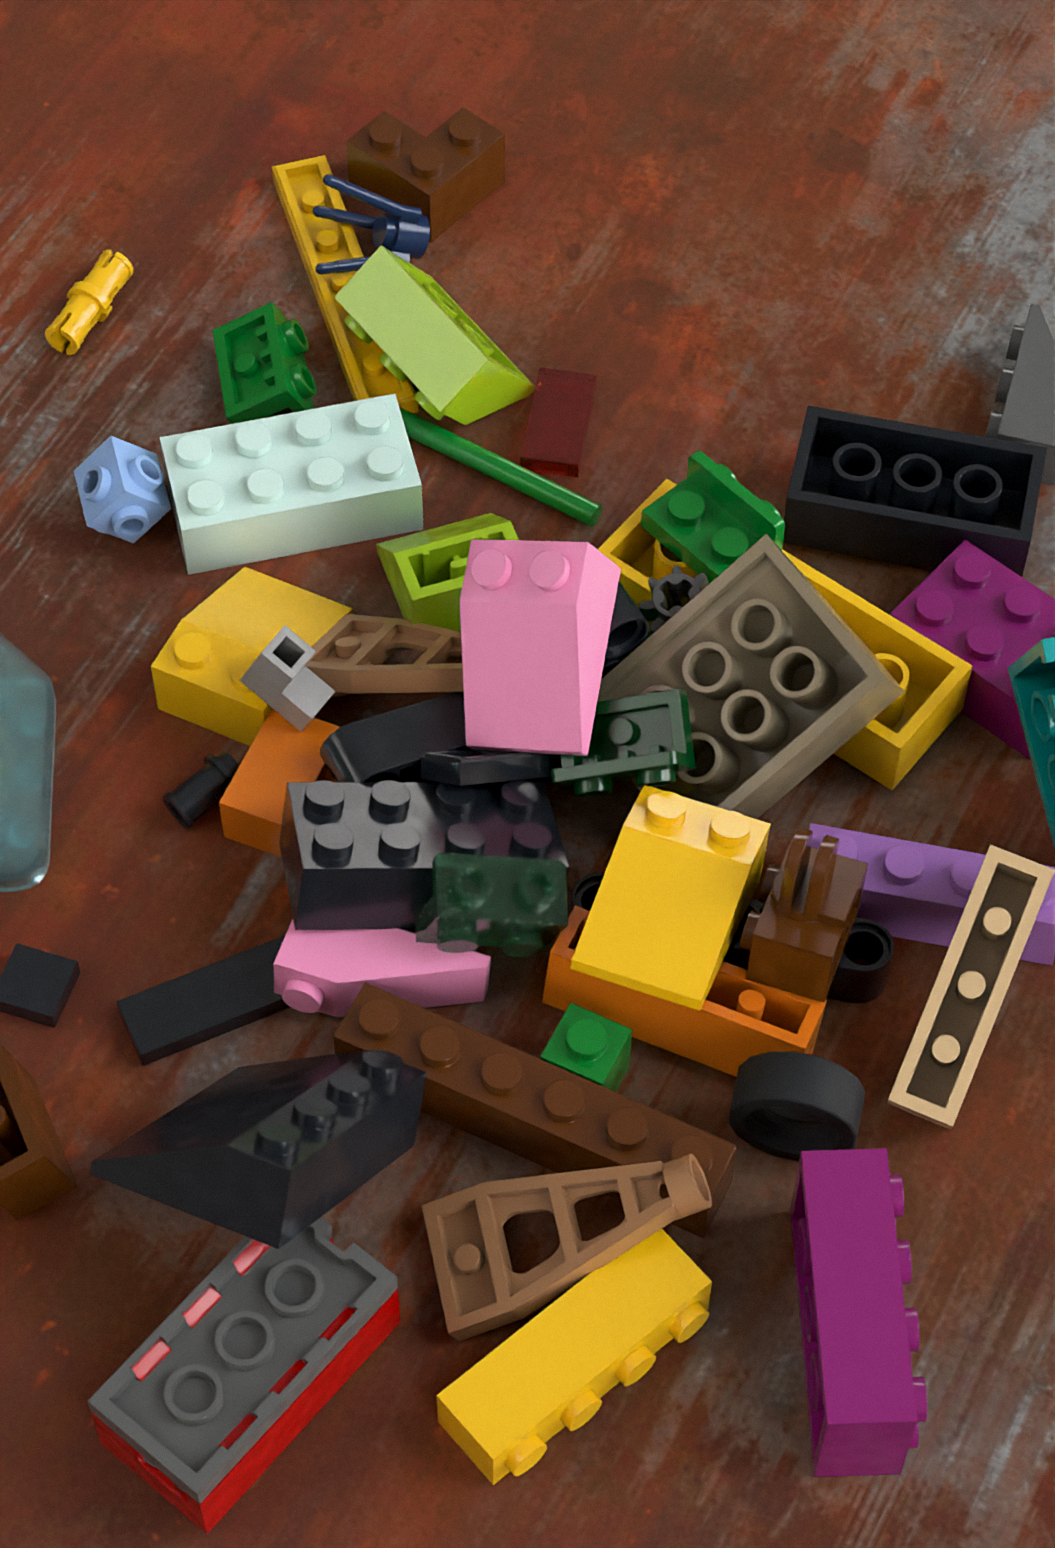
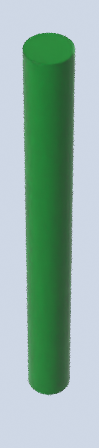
[399,407,602,527]

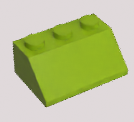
[334,245,536,425]

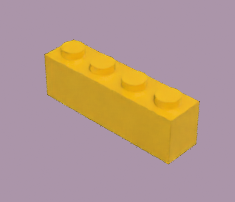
[437,1229,712,1485]

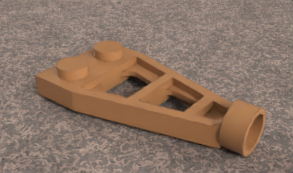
[305,614,464,697]
[421,1154,712,1342]

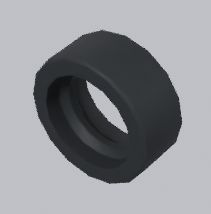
[728,1051,866,1161]

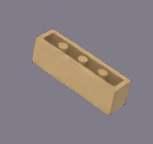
[887,844,1055,1130]

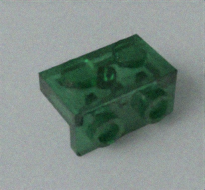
[415,853,568,957]

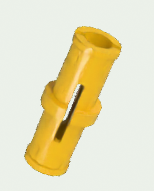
[45,249,133,355]

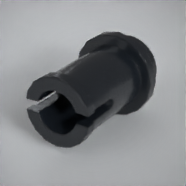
[163,751,240,829]

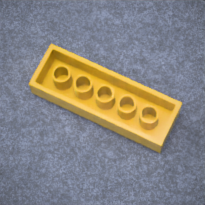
[597,479,972,790]

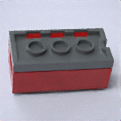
[88,1217,400,1534]

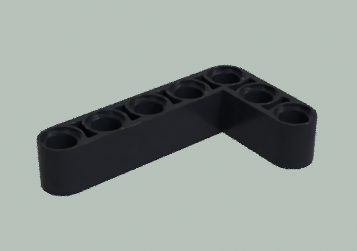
[320,581,649,783]

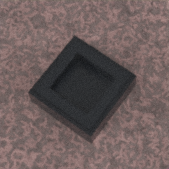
[0,943,80,1028]

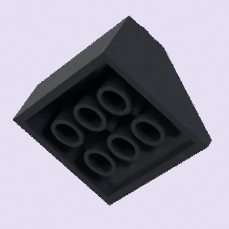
[90,1050,427,1249]

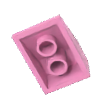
[460,539,621,756]

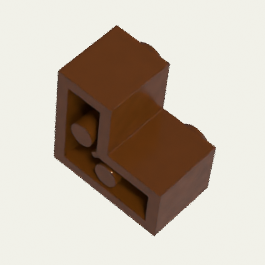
[346,107,505,242]

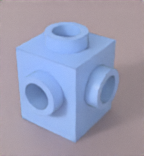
[74,436,171,544]

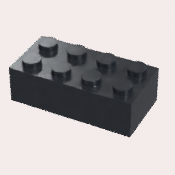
[783,405,1047,577]
[279,780,569,930]

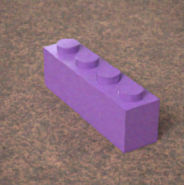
[809,823,1055,966]

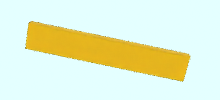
[272,155,419,413]

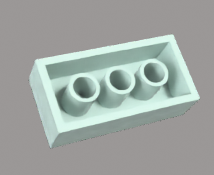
[160,394,423,575]

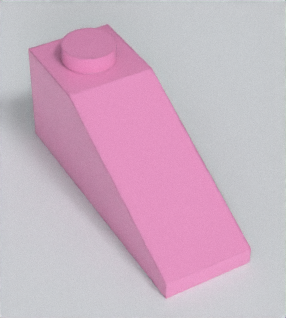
[273,919,491,1017]

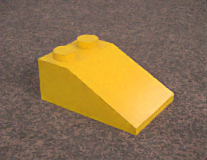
[151,567,353,746]
[570,785,771,1011]

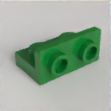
[212,302,317,424]
[641,450,785,584]

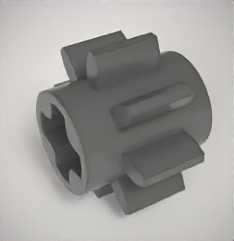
[639,566,709,634]

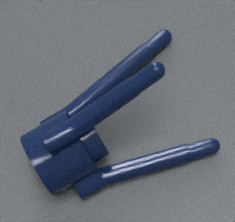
[313,175,430,275]

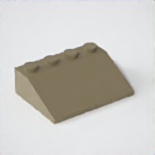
[597,534,905,819]

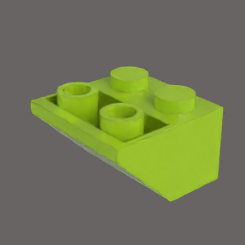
[376,513,519,632]

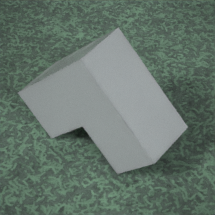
[239,625,335,732]

